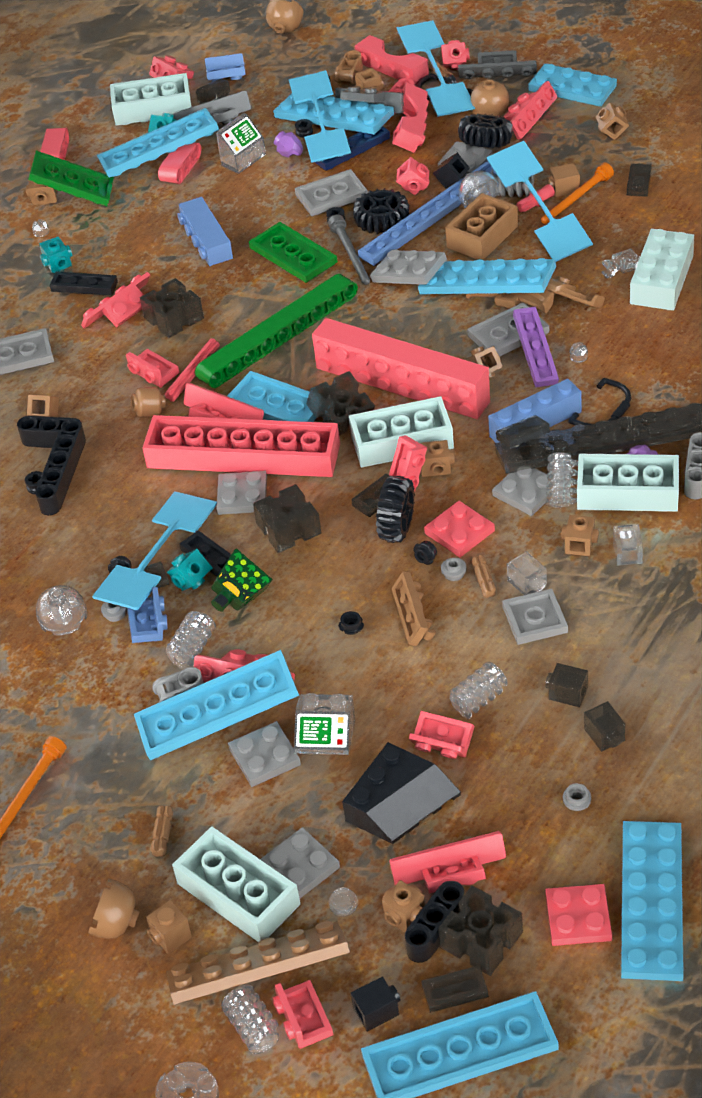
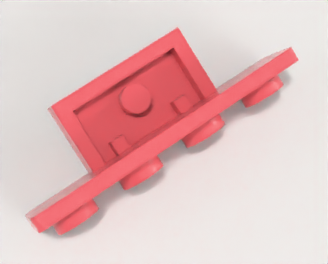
[503,81,557,140]
[81,272,151,329]
[184,383,264,420]
[194,649,295,683]
[389,831,506,894]

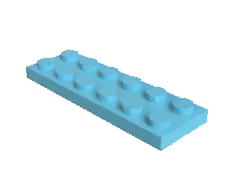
[273,93,394,134]
[97,108,219,178]
[418,258,556,294]
[134,650,299,760]
[621,821,683,981]
[361,991,559,1098]

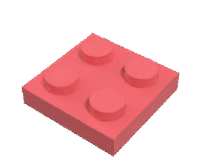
[424,501,495,558]
[545,884,612,946]

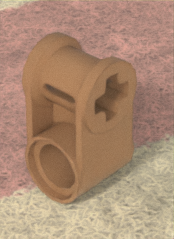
[335,50,363,85]

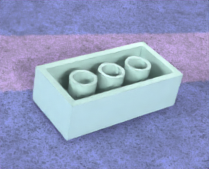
[110,73,192,125]
[630,229,694,310]
[349,396,454,468]
[577,454,679,511]
[172,826,301,942]

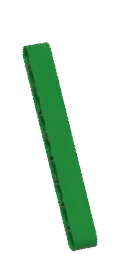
[195,274,358,388]

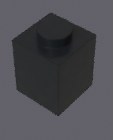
[433,152,470,189]
[350,976,401,1032]

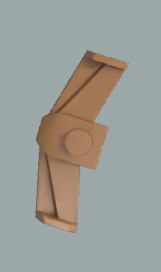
[546,276,605,308]
[466,289,554,313]

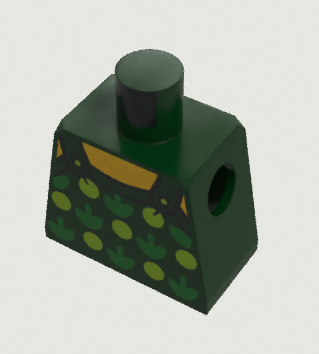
[211,548,273,612]

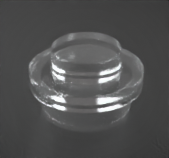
[329,887,358,916]

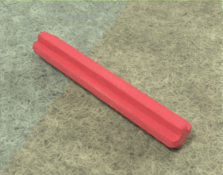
[165,338,220,402]

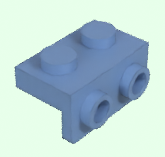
[205,53,245,83]
[127,587,168,643]

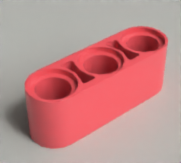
[40,128,69,160]
[158,142,201,184]

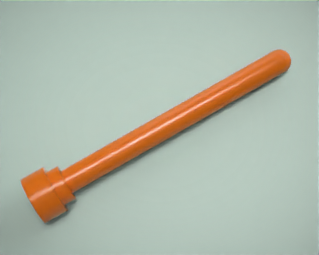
[541,162,614,224]
[0,736,67,839]

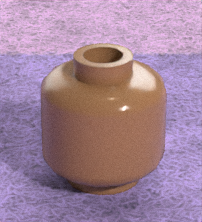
[131,387,166,417]

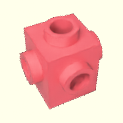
[441,40,470,70]
[396,157,429,195]

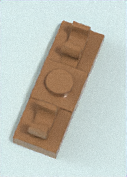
[392,571,436,646]

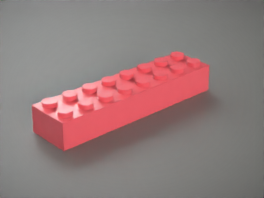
[312,318,490,420]
[142,415,340,477]

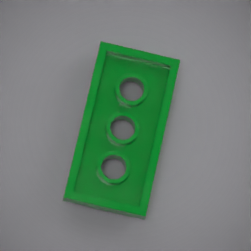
[28,151,114,206]
[249,222,338,283]

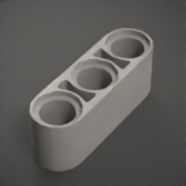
[684,432,702,499]

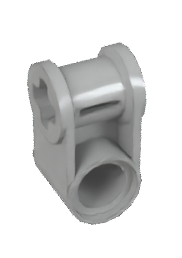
[152,667,204,703]

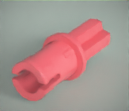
[516,184,555,213]

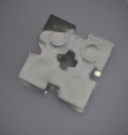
[140,278,204,338]
[306,371,375,436]
[253,484,322,553]
[438,885,523,976]

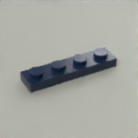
[315,126,391,171]

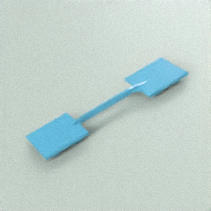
[397,21,475,117]
[289,71,351,163]
[487,141,593,262]
[92,491,217,610]

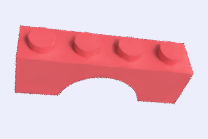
[355,35,429,86]
[392,82,429,152]

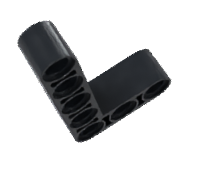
[17,416,86,516]

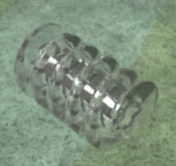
[546,452,578,508]
[166,611,216,669]
[450,662,508,719]
[221,984,279,1054]

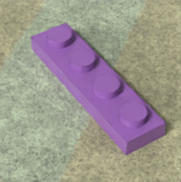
[513,307,559,388]

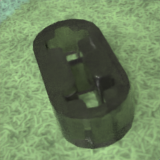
[196,79,231,104]

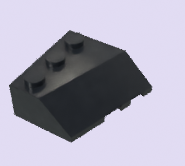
[342,742,461,844]

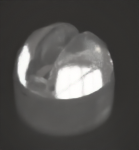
[32,219,50,237]
[569,342,588,362]

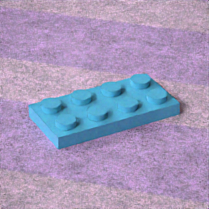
[528,63,617,107]
[227,371,328,422]

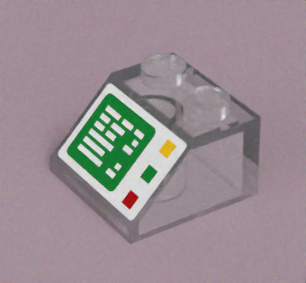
[216,113,266,174]
[294,693,355,755]

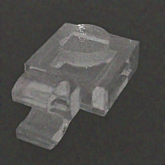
[601,249,640,278]

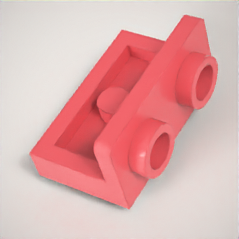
[149,55,194,79]
[126,349,180,388]
[388,435,427,491]
[409,711,475,759]
[272,980,333,1049]

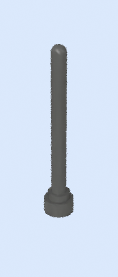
[328,214,370,285]

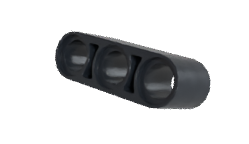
[405,881,466,963]

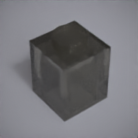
[545,663,588,707]
[584,701,626,752]

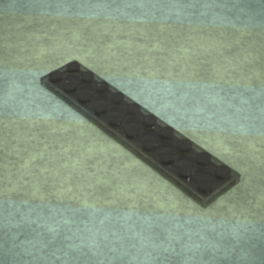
[495,403,702,474]

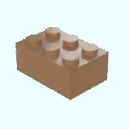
[445,193,518,260]

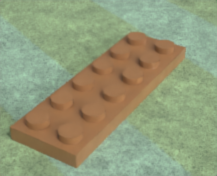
[166,921,350,1005]

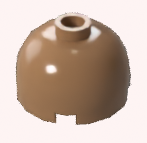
[266,0,304,33]
[470,80,510,116]
[88,878,140,939]

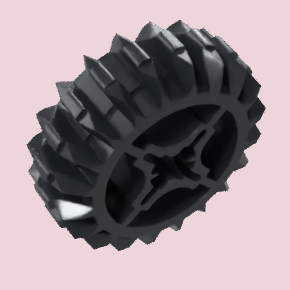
[458,113,513,149]
[353,188,410,235]
[376,475,415,543]

